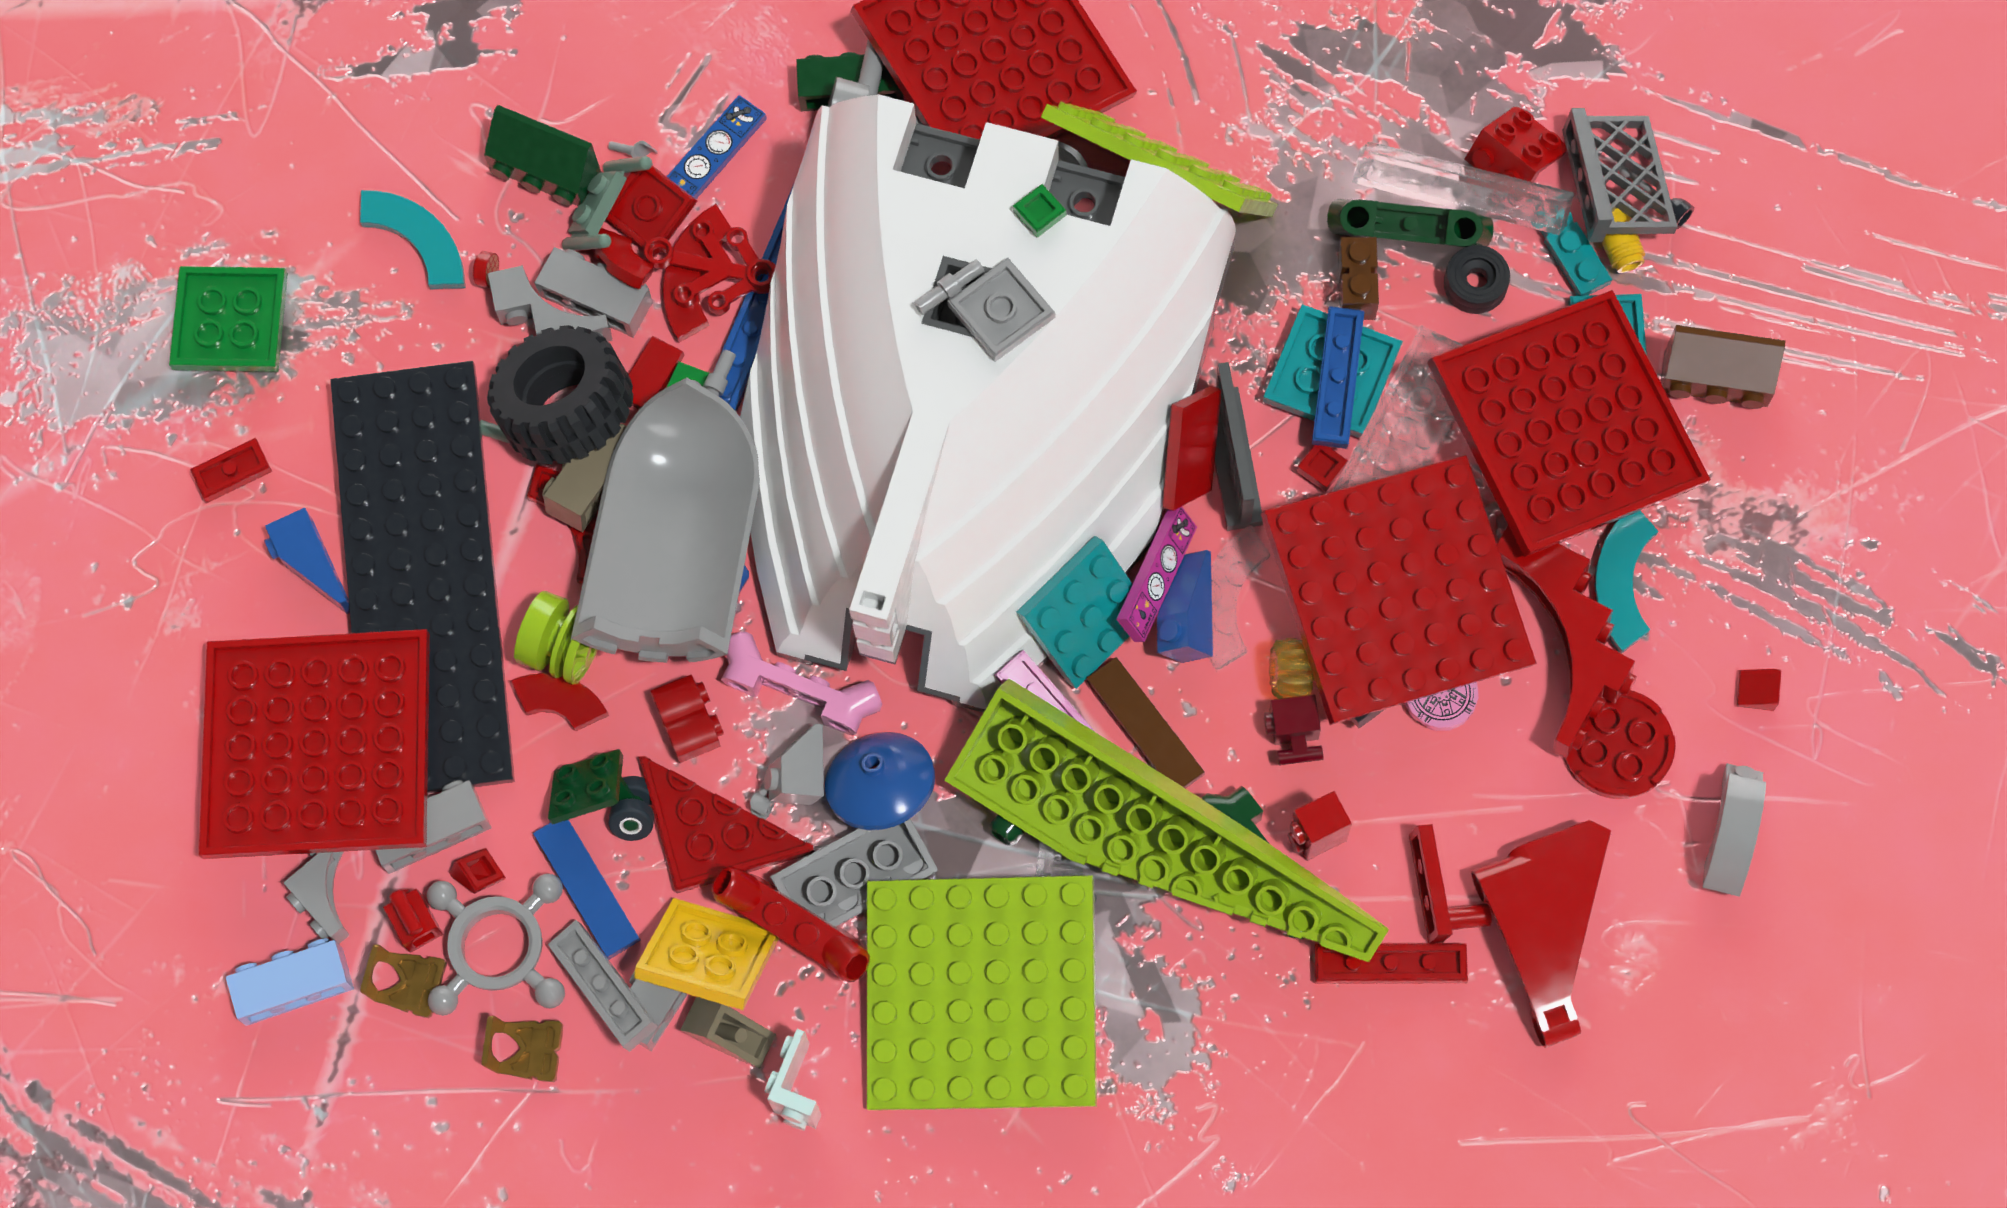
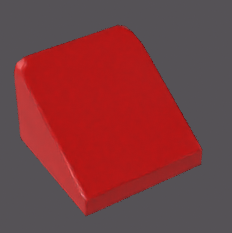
[1737,668,1781,711]

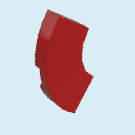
[594,228,654,290]
[511,673,609,731]

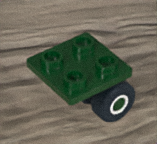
[548,749,654,841]

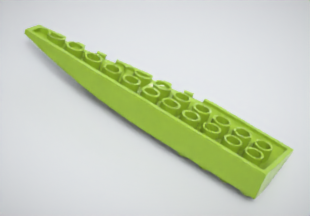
[944,679,1389,962]

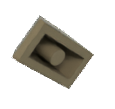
[681,997,776,1069]

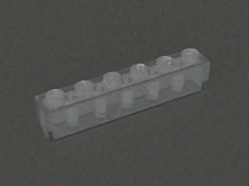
[1352,141,1574,235]

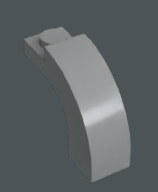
[1702,763,1766,897]

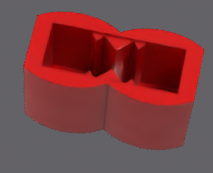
[651,674,724,763]

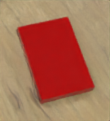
[1162,386,1221,511]

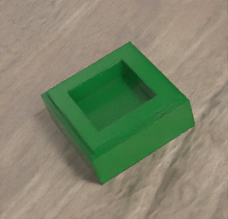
[1013,184,1066,238]

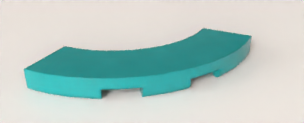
[360,190,466,290]
[1594,511,1659,654]

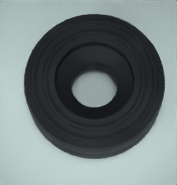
[1444,245,1510,314]

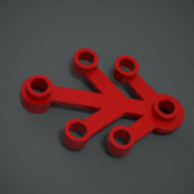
[644,219,776,315]

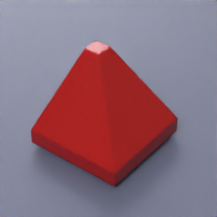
[449,848,506,894]

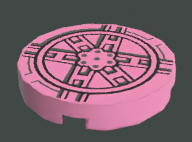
[1405,682,1478,731]

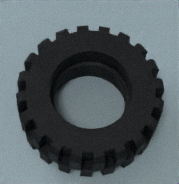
[487,325,634,464]

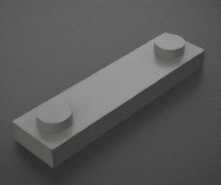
[548,920,658,1052]

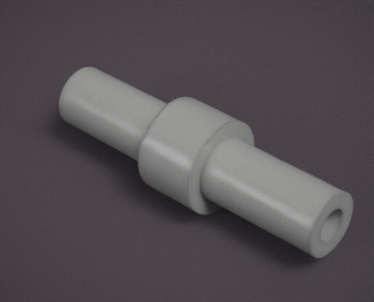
[914,259,985,315]
[703,350,736,396]

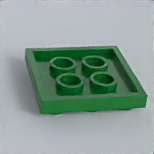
[169,266,288,372]

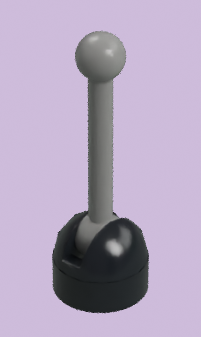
[1619,166,1695,229]

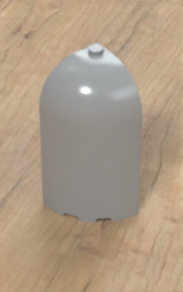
[571,378,760,663]

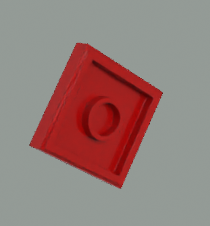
[606,165,698,257]

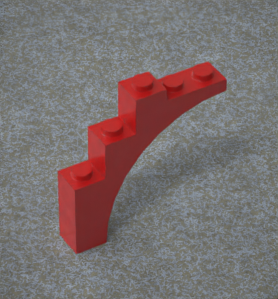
[1497,525,1637,758]

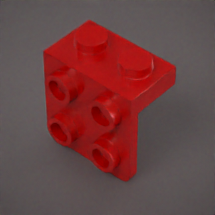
[1464,107,1567,203]

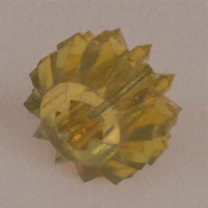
[1268,638,1315,699]

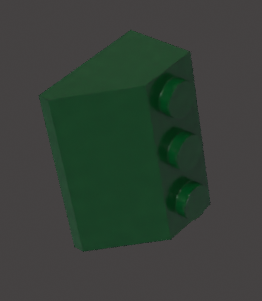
[484,104,601,206]

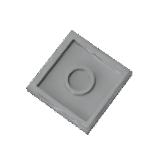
[948,257,1056,362]

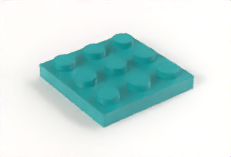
[1263,304,1403,440]
[1017,536,1133,689]

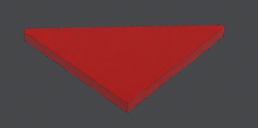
[639,756,815,893]

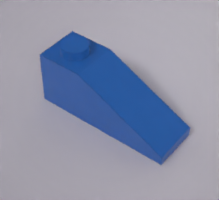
[264,507,350,614]
[1157,550,1213,663]

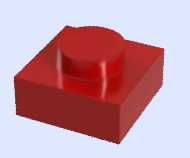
[1297,445,1348,492]

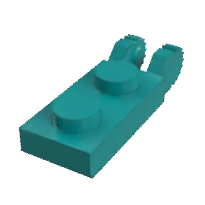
[1533,200,1612,296]

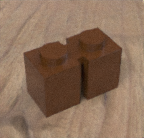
[1338,237,1379,320]

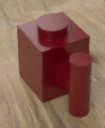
[1264,694,1324,766]

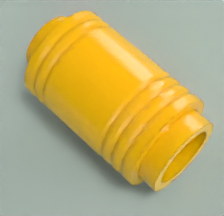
[1602,208,1645,273]

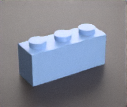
[226,938,354,1026]

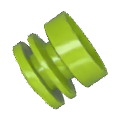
[514,591,598,685]

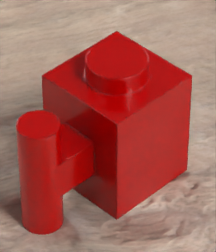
[383,889,444,953]

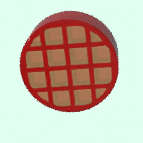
[473,251,499,288]

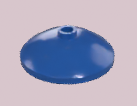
[825,732,935,830]

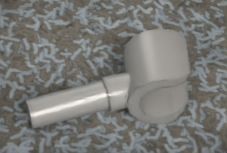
[608,140,658,165]
[750,767,775,820]

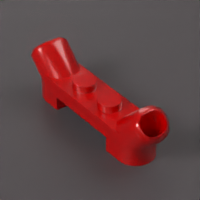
[712,866,870,983]

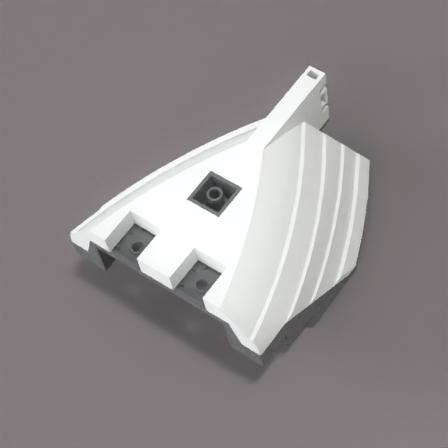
[740,95,1236,713]

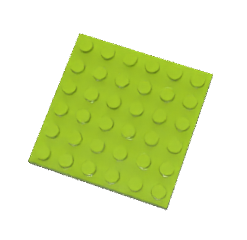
[1041,101,1278,217]
[867,876,1097,1111]

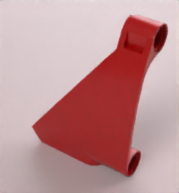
[1471,820,1611,1048]

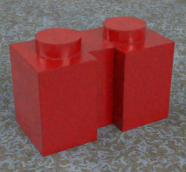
[1288,791,1352,861]

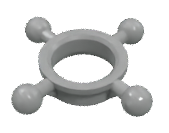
[427,874,565,1016]

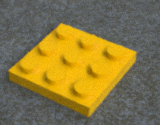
[634,898,779,1010]

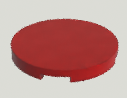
[1564,690,1676,799]

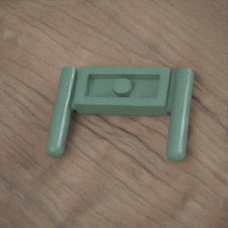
[562,156,652,251]

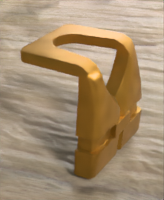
[360,944,447,1019]
[481,1016,564,1083]

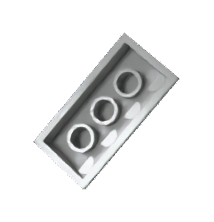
[770,819,938,927]

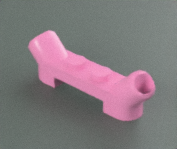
[721,632,883,735]

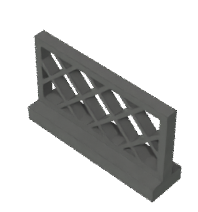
[1562,108,1678,242]
[1215,362,1263,531]

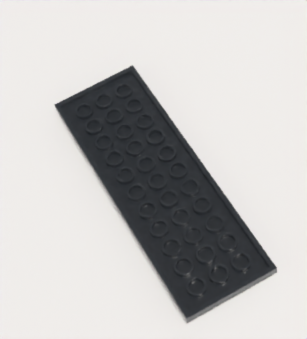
[330,361,515,794]

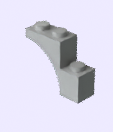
[488,265,613,342]
[284,852,349,944]

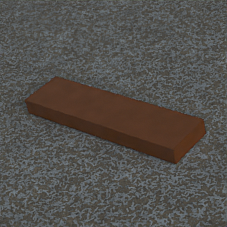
[1087,657,1205,789]

